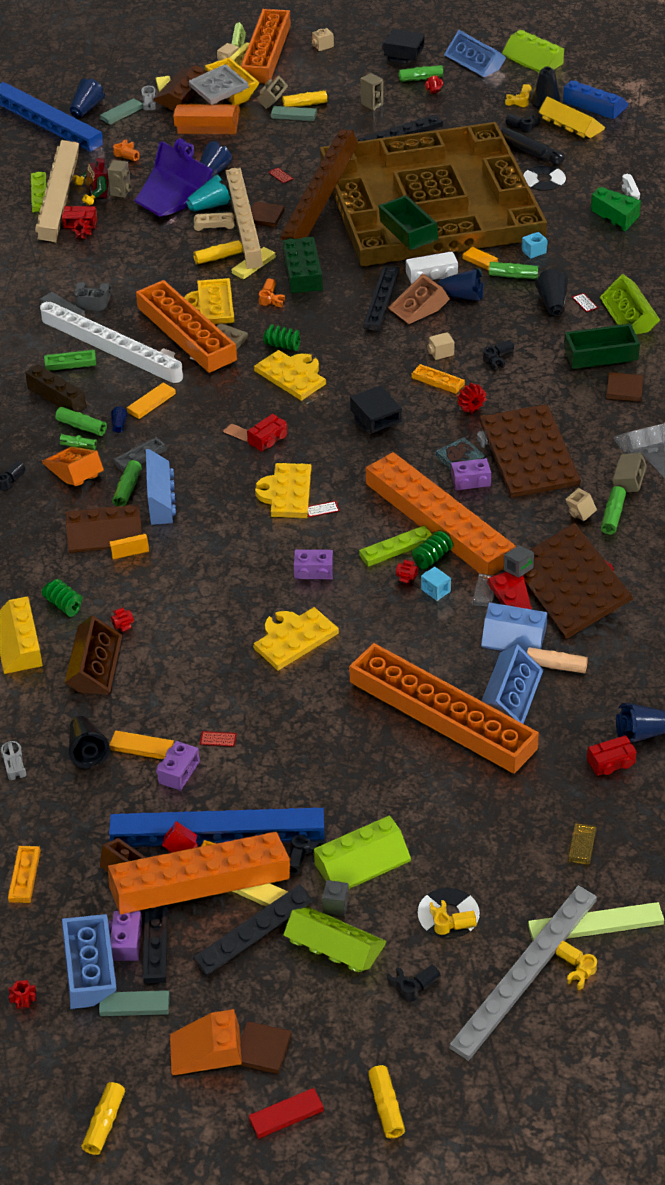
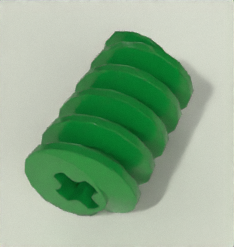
[263,324,300,351]
[412,531,453,570]
[42,579,83,617]

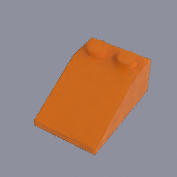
[42,447,104,486]
[170,1009,242,1076]

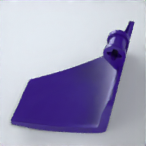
[135,138,213,216]

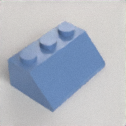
[481,602,547,653]

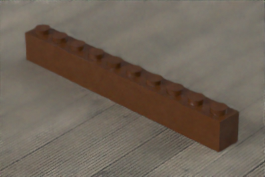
[280,129,358,240]

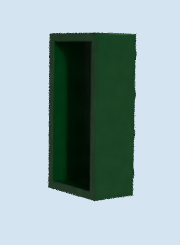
[378,195,438,250]
[282,237,323,294]
[564,323,640,369]

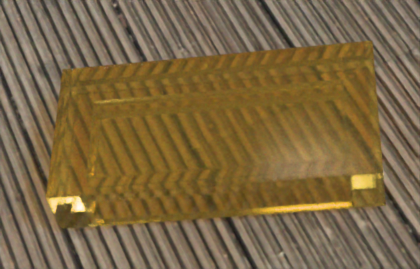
[568,823,596,865]

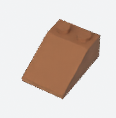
[388,274,450,324]

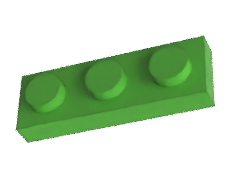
[44,350,96,371]

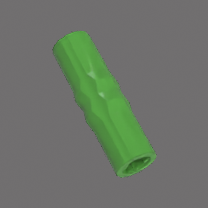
[399,65,443,82]
[489,262,539,279]
[55,407,107,436]
[112,460,142,506]
[601,486,626,535]

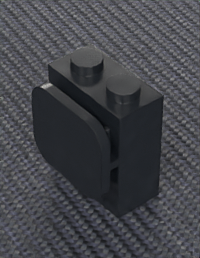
[382,29,425,64]
[350,385,402,434]

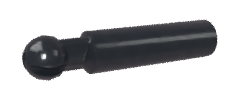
[501,127,565,165]

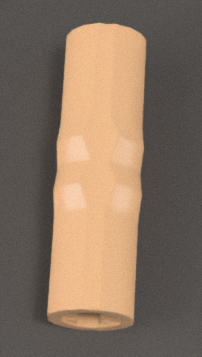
[527,647,588,674]

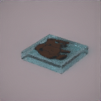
[436,437,486,469]

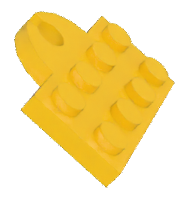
[184,278,234,324]
[254,350,326,401]
[255,463,311,518]
[253,607,339,671]

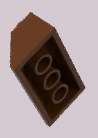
[153,65,208,111]
[65,504,142,553]
[64,615,122,694]

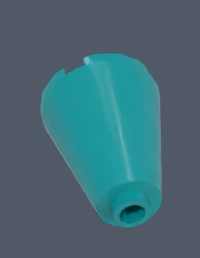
[186,175,231,212]

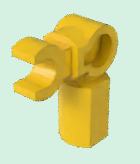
[505,84,532,107]
[429,900,477,935]
[556,941,597,990]

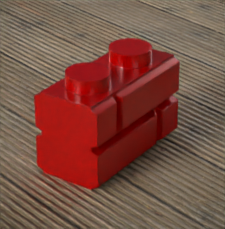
[62,206,97,229]
[247,414,287,452]
[587,735,636,776]

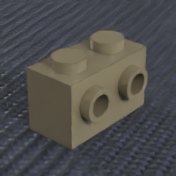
[360,73,383,110]
[257,75,288,109]
[108,160,131,198]
[612,453,647,492]

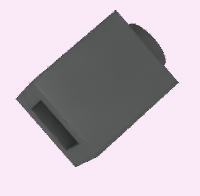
[504,545,534,578]
[322,880,349,917]

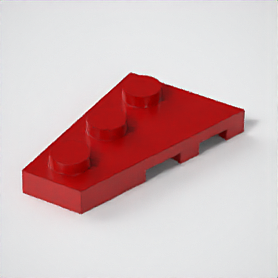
[487,572,532,610]

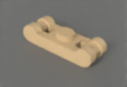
[194,212,235,231]

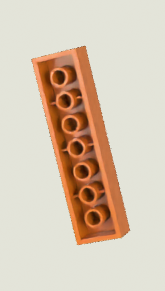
[241,9,291,84]
[136,280,237,373]
[108,832,290,914]

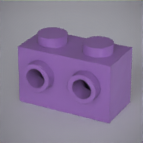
[451,458,491,491]
[294,550,333,579]
[156,741,200,791]
[109,911,142,961]

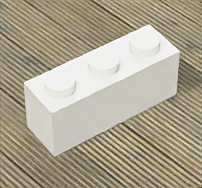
[406,252,458,284]

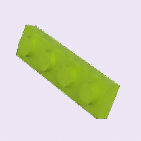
[31,172,47,212]
[359,525,432,567]

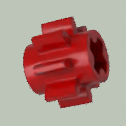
[425,76,443,94]
[72,219,93,239]
[396,560,418,584]
[110,607,134,632]
[8,979,37,1009]

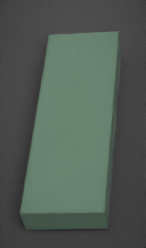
[100,98,143,125]
[271,106,317,121]
[99,991,170,1016]

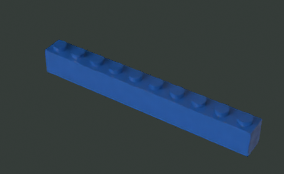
[0,82,103,152]
[109,807,325,847]

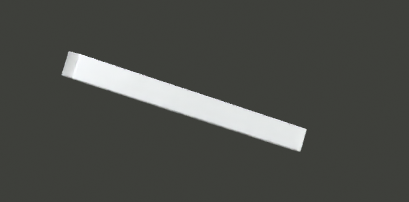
[40,302,183,383]

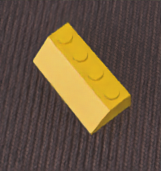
[205,57,259,105]
[539,96,605,139]
[0,596,43,674]

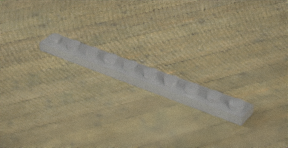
[450,885,597,1061]

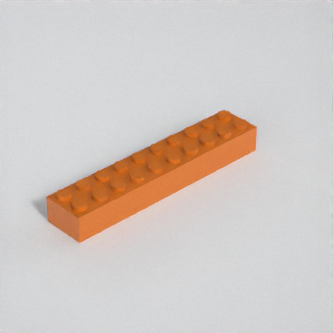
[366,452,516,579]
[349,643,539,774]

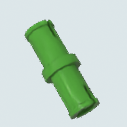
[59,434,97,450]

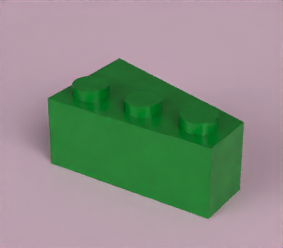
[591,187,641,231]

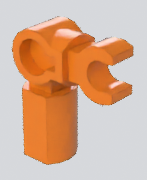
[113,140,140,162]
[259,278,285,307]

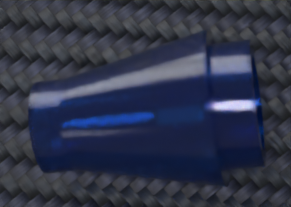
[111,406,128,433]

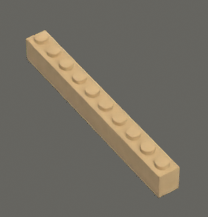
[35,140,79,242]
[226,168,263,269]

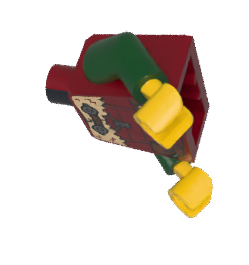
[72,158,109,205]

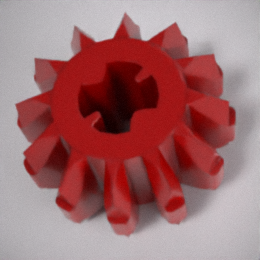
[456,383,487,413]

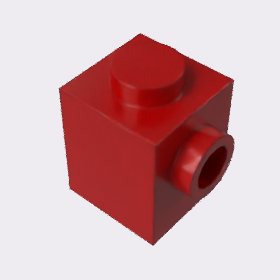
[162,821,198,853]

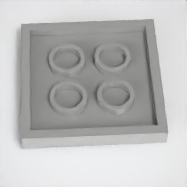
[188,64,249,105]

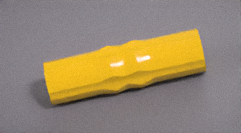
[282,90,327,107]
[193,240,243,265]
[368,1065,405,1139]
[81,1082,125,1155]

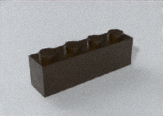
[25,364,87,412]

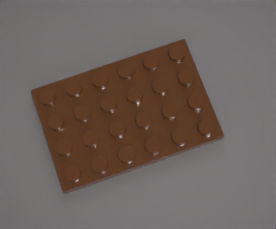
[480,404,581,498]
[523,523,633,639]

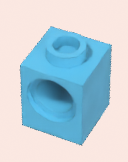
[522,232,548,259]
[421,567,451,601]

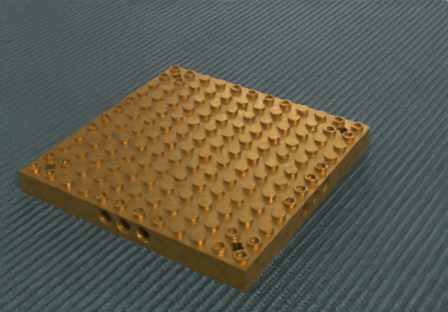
[320,122,547,266]

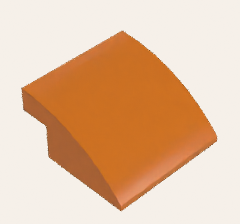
[173,104,240,134]

